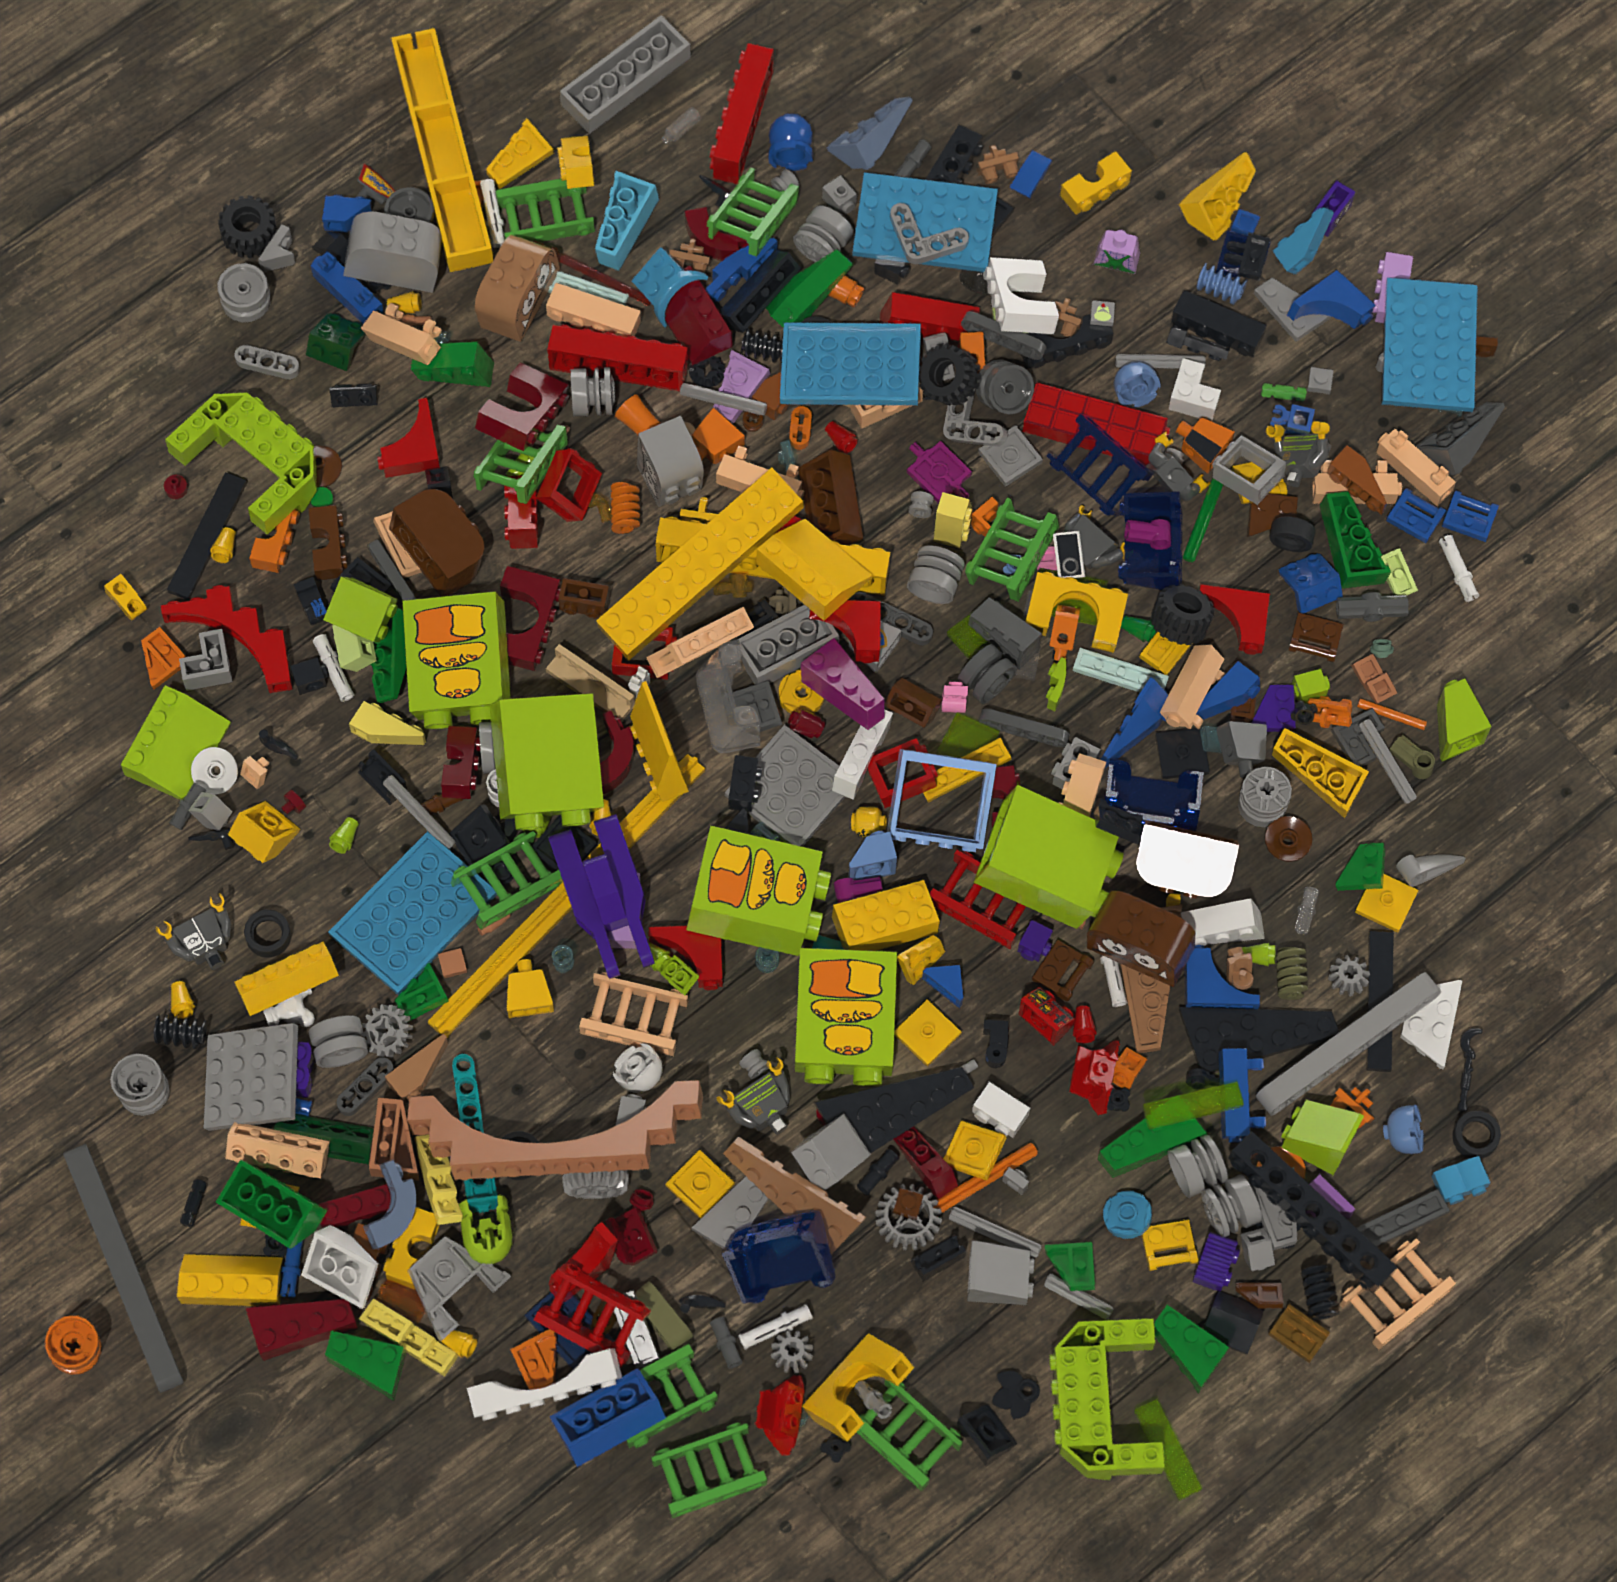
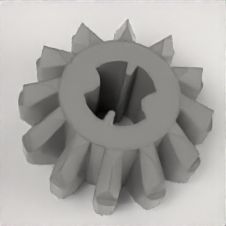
[1328,955,1370,997]
[771,1331,813,1373]

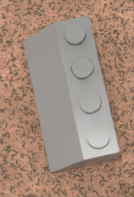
[734,605,839,685]

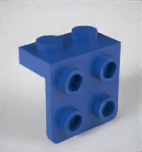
[1279,554,1343,614]

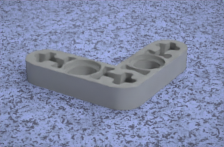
[890,203,969,264]
[943,388,1008,446]

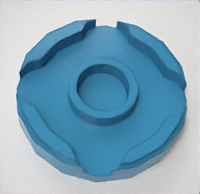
[1103,1191,1152,1239]

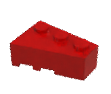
[504,476,538,549]

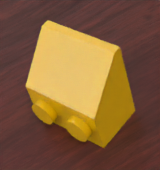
[228,801,300,863]

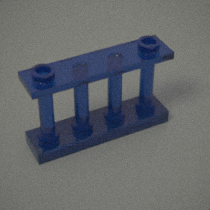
[1046,414,1154,517]

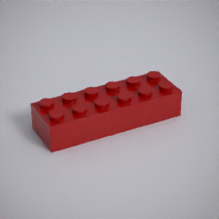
[710,43,774,184]
[547,325,688,391]

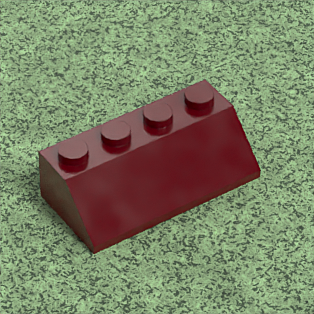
[665,266,733,365]

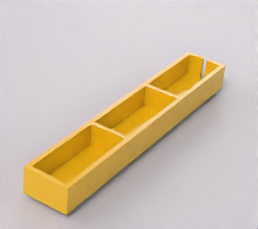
[391,28,493,272]

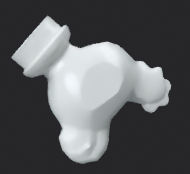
[263,988,315,1027]

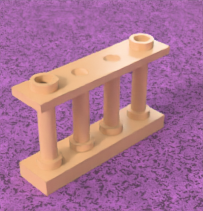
[646,607,754,678]
[579,972,688,1056]
[1340,1239,1456,1350]

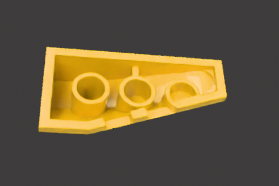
[1179,152,1256,240]

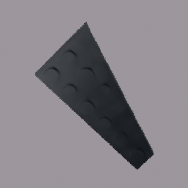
[1179,1007,1339,1074]
[813,1067,974,1154]

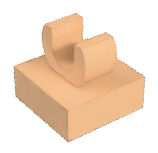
[240,756,270,789]

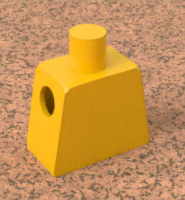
[507,959,554,1018]

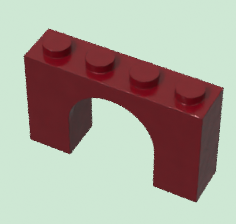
[475,362,569,452]
[500,566,561,671]

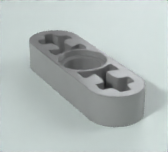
[235,345,300,379]

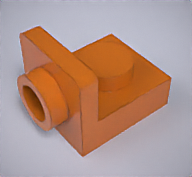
[971,497,998,537]
[1112,1047,1147,1090]

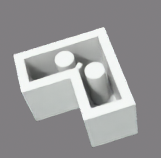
[1168,358,1221,421]

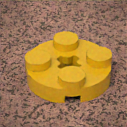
[779,670,825,714]

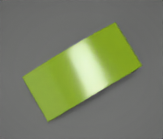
[1046,657,1066,712]
[660,955,700,996]

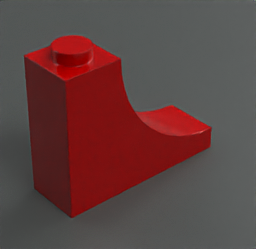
[377,398,440,478]
[1199,584,1270,655]
[809,600,881,663]
[648,926,723,990]
[548,1222,618,1303]

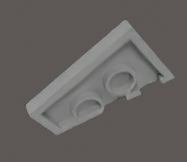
[1254,278,1331,342]
[1248,1167,1297,1250]

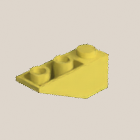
[349,701,426,745]

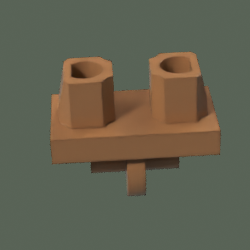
[976,145,1019,184]
[669,239,711,273]
[1055,298,1082,338]
[1226,947,1253,990]

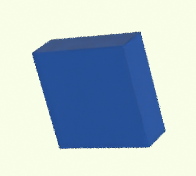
[1231,209,1260,237]

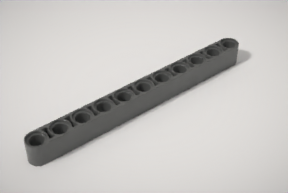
[63,1143,184,1393]

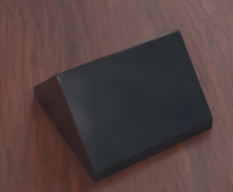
[1203,1291,1265,1355]
[956,1404,1017,1467]

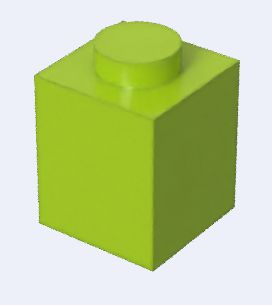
[1292,669,1330,704]

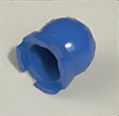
[768,114,813,171]

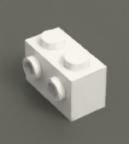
[972,1082,1030,1138]

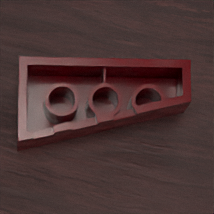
[245,1299,358,1361]

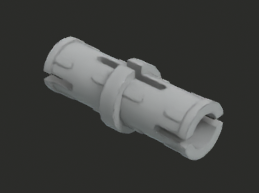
[854,1381,892,1419]

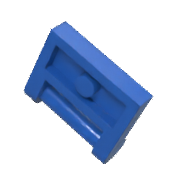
[1386,488,1447,543]
[1442,490,1499,542]

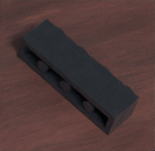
[719,250,801,333]
[1171,290,1267,357]

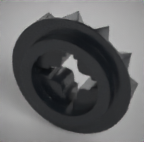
[689,356,725,388]

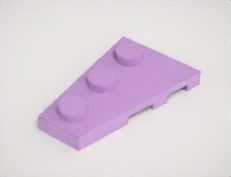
[713,350,770,425]

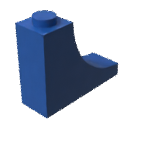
[1287,270,1376,330]
[1184,945,1260,1009]

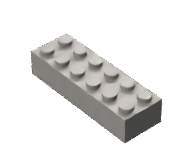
[560,15,691,134]

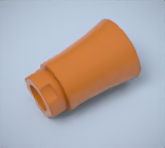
[828,275,865,307]
[615,395,661,435]

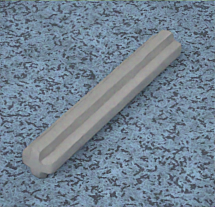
[1115,354,1206,368]
[680,383,767,415]
[1359,719,1417,804]
[383,775,455,849]
[949,1207,1042,1258]

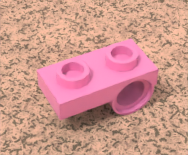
[942,682,968,713]

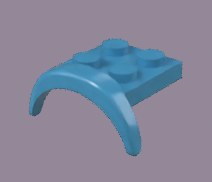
[632,247,708,327]

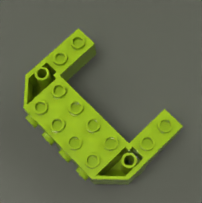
[165,393,317,535]
[1049,1319,1165,1480]

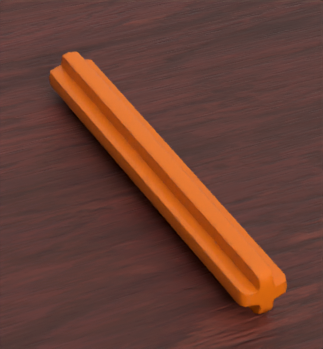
[933,1143,1038,1213]

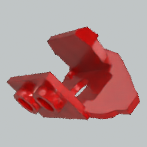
[1069,1040,1120,1115]
[755,1376,804,1455]

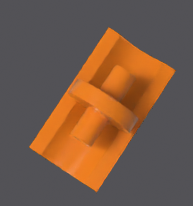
[1308,696,1352,728]
[1330,1087,1375,1129]

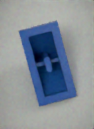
[922,965,963,1008]

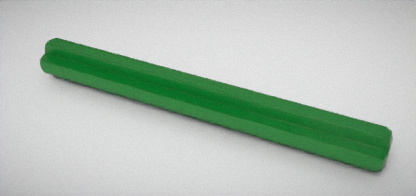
[1183,478,1224,563]

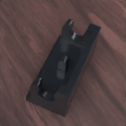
[358,749,407,805]
[910,1234,966,1281]

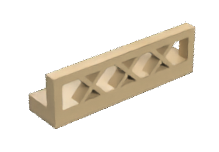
[546,644,635,722]

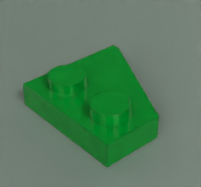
[1336,843,1385,891]
[394,963,449,1022]
[1045,1242,1095,1291]

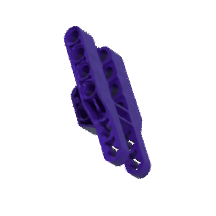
[548,814,655,979]

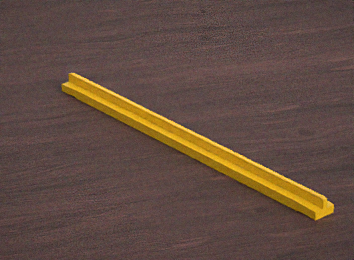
[427,754,705,1037]

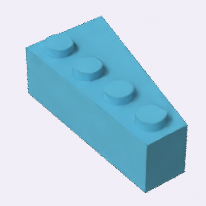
[595,171,659,271]

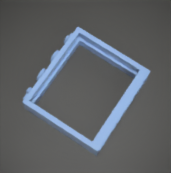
[887,749,996,852]

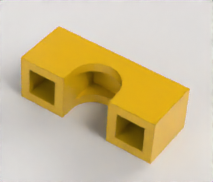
[558,136,594,189]
[1060,151,1132,215]
[383,1207,440,1290]

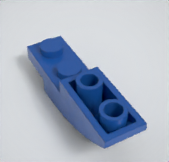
[705,238,777,303]

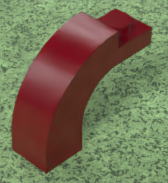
[685,207,749,261]
[600,711,634,794]

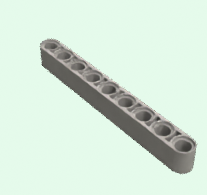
[1255,972,1441,1116]

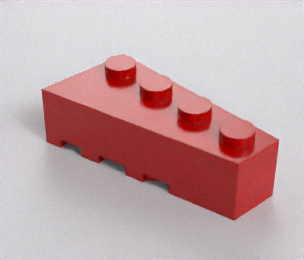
[880,292,980,341]

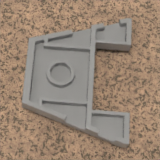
[408,1236,511,1341]

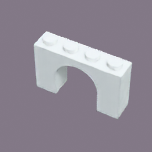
[984,257,1059,334]

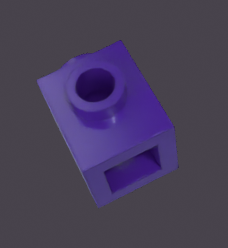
[1017,920,1053,962]

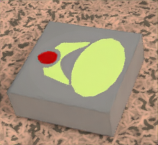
[1090,301,1115,326]

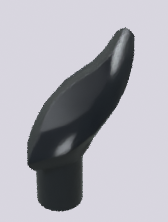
[699,175,731,208]
[259,729,298,760]
[188,829,234,850]
[678,1295,726,1313]

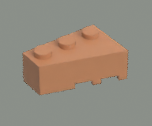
[369,1098,419,1181]

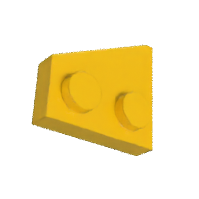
[897,935,945,985]

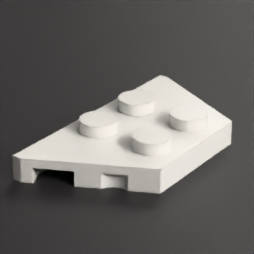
[1400,980,1462,1069]

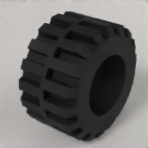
[218,196,277,258]
[919,344,981,406]
[1151,584,1215,645]

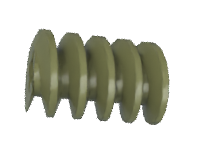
[1276,947,1308,1000]

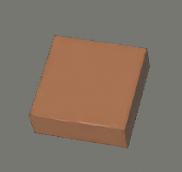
[438,948,467,979]

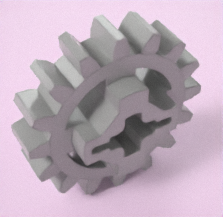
[361,1004,413,1057]

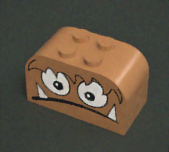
[475,235,560,342]

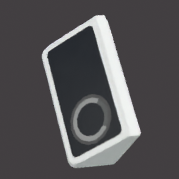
[1053,531,1085,579]

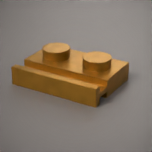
[1268,1304,1330,1363]

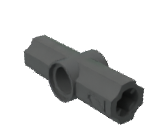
[1336,592,1409,622]

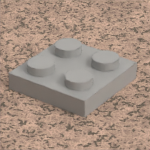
[978,425,1043,487]

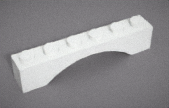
[467,1349,622,1421]

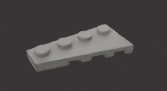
[692,1177,769,1255]

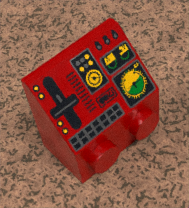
[1018,987,1075,1046]

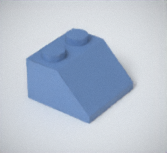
[848,831,897,881]

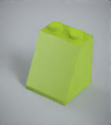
[323,577,397,642]
[1437,679,1491,762]
[1281,1100,1364,1175]

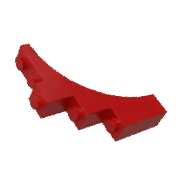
[161,585,293,693]

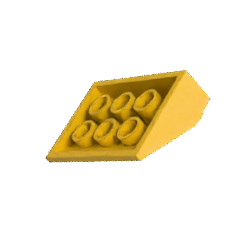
[756,519,873,621]
[629,681,689,802]

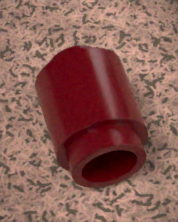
[788,708,825,738]

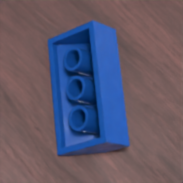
[550,1368,666,1467]

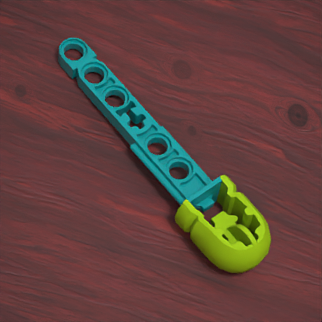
[452,1054,512,1264]

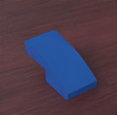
[1010,150,1052,199]

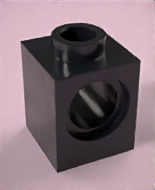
[291,658,329,695]

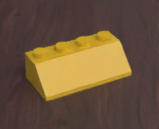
[234,942,339,1016]
[177,1254,283,1306]

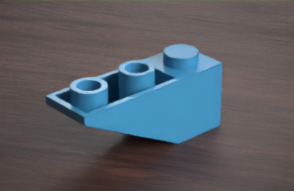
[1273,207,1334,274]

